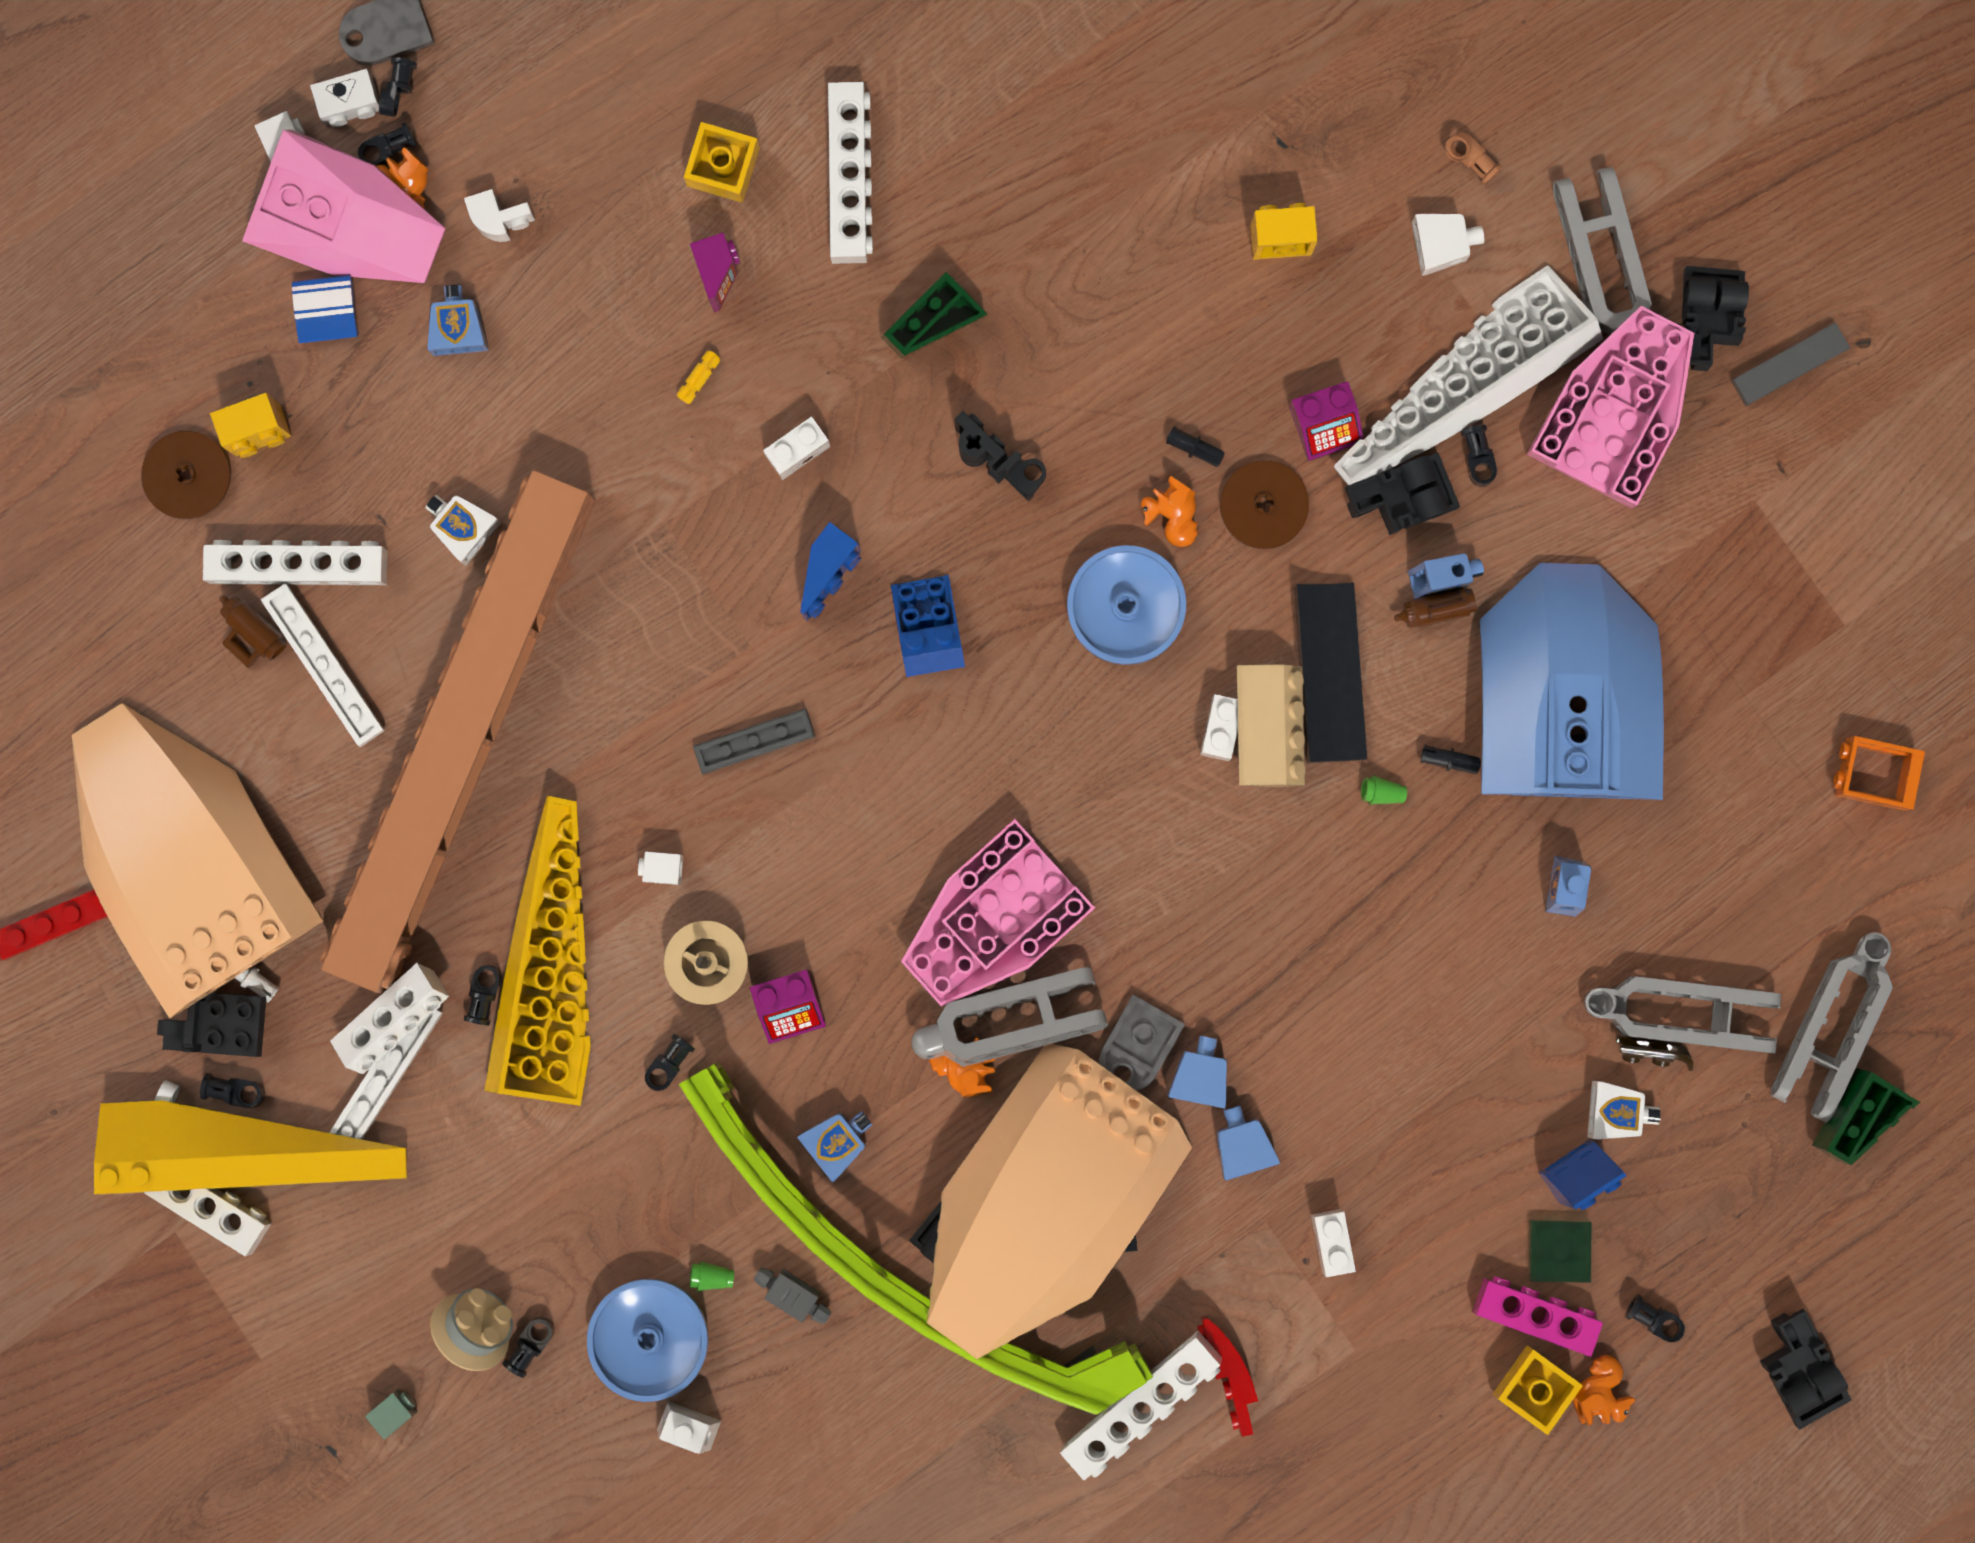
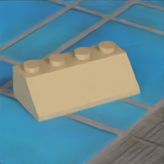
[1237,665,1306,787]

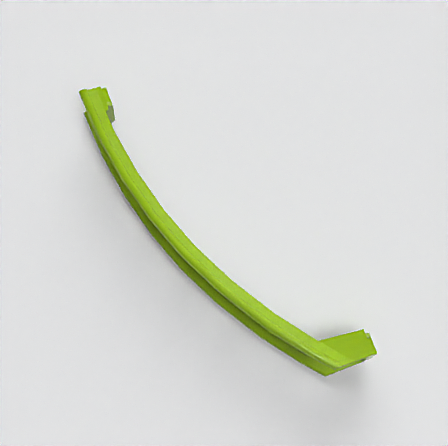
[678,1062,1153,1415]

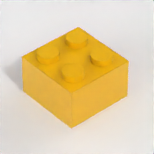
[683,122,760,203]
[1250,203,1317,260]
[210,393,292,458]
[1492,1345,1583,1435]

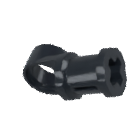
[379,57,417,117]
[358,122,417,166]
[1461,425,1497,487]
[463,965,502,1026]
[645,1033,695,1091]
[200,1073,265,1108]
[1625,1294,1685,1343]
[502,1317,555,1378]

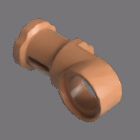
[1445,132,1503,186]

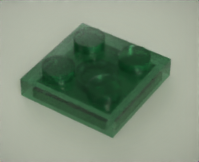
[1529,1220,1592,1283]

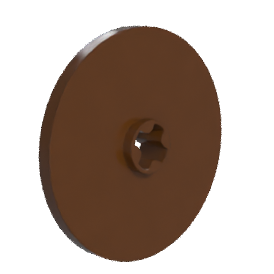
[141,431,231,519]
[1220,461,1309,549]

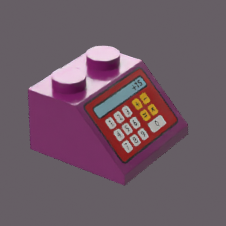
[690,232,740,312]
[1289,381,1364,461]
[749,969,826,1044]

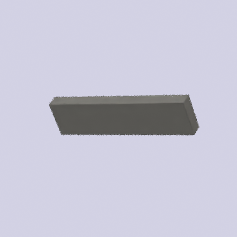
[1731,323,1850,406]
[693,709,815,775]

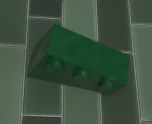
[881,272,987,359]
[1812,1068,1921,1165]

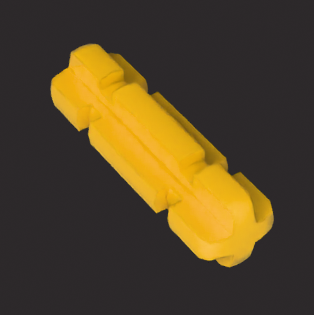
[677,350,720,404]

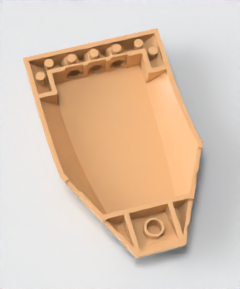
[72,703,324,1018]
[927,1044,1192,1359]

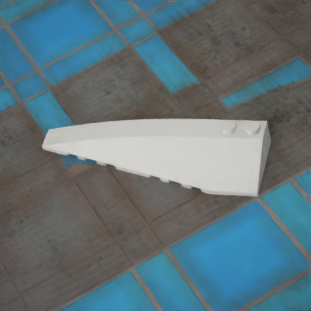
[1334,265,1603,485]

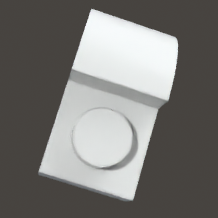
[464,189,535,242]

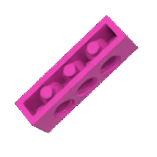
[1472,1276,1603,1357]

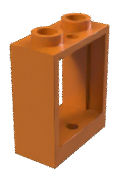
[1833,736,1925,811]

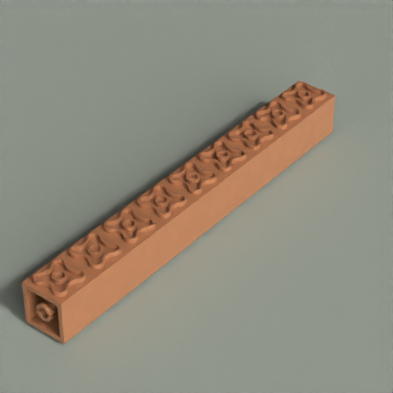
[320,470,595,993]

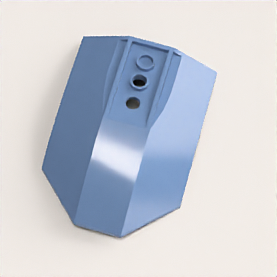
[1480,563,1664,800]

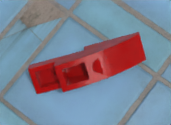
[1197,1316,1259,1437]

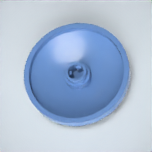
[1067,545,1186,665]
[587,1279,709,1402]

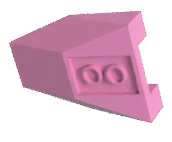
[242,129,446,283]
[1526,306,1694,509]
[901,819,1095,1006]

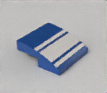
[292,275,359,343]

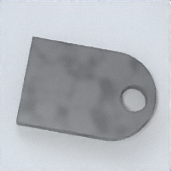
[339,0,435,66]
[1099,995,1185,1091]

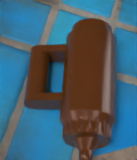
[1394,587,1477,628]
[219,595,287,668]

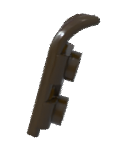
[1616,1036,1694,1071]

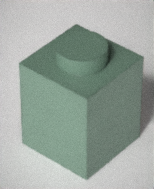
[365,1389,418,1440]

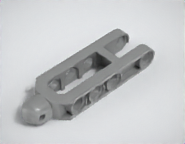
[1553,166,1652,336]
[1770,932,1893,1123]
[911,967,1108,1067]
[1584,976,1781,1054]

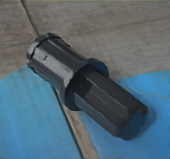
[1166,426,1225,467]
[1420,744,1481,774]

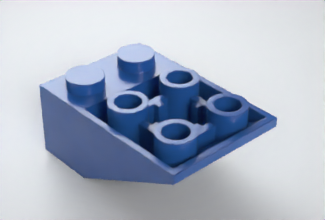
[800,522,861,622]
[891,575,965,677]
[1539,1140,1626,1210]

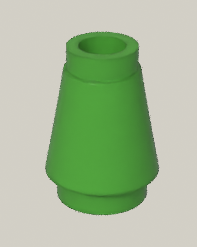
[1361,775,1407,805]
[690,1261,734,1291]

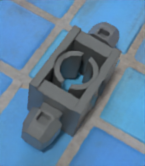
[754,1267,832,1324]

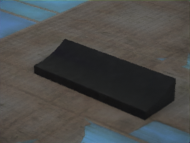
[1294,583,1367,764]

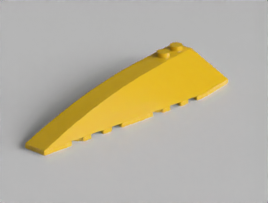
[484,796,591,1106]
[94,1100,407,1195]

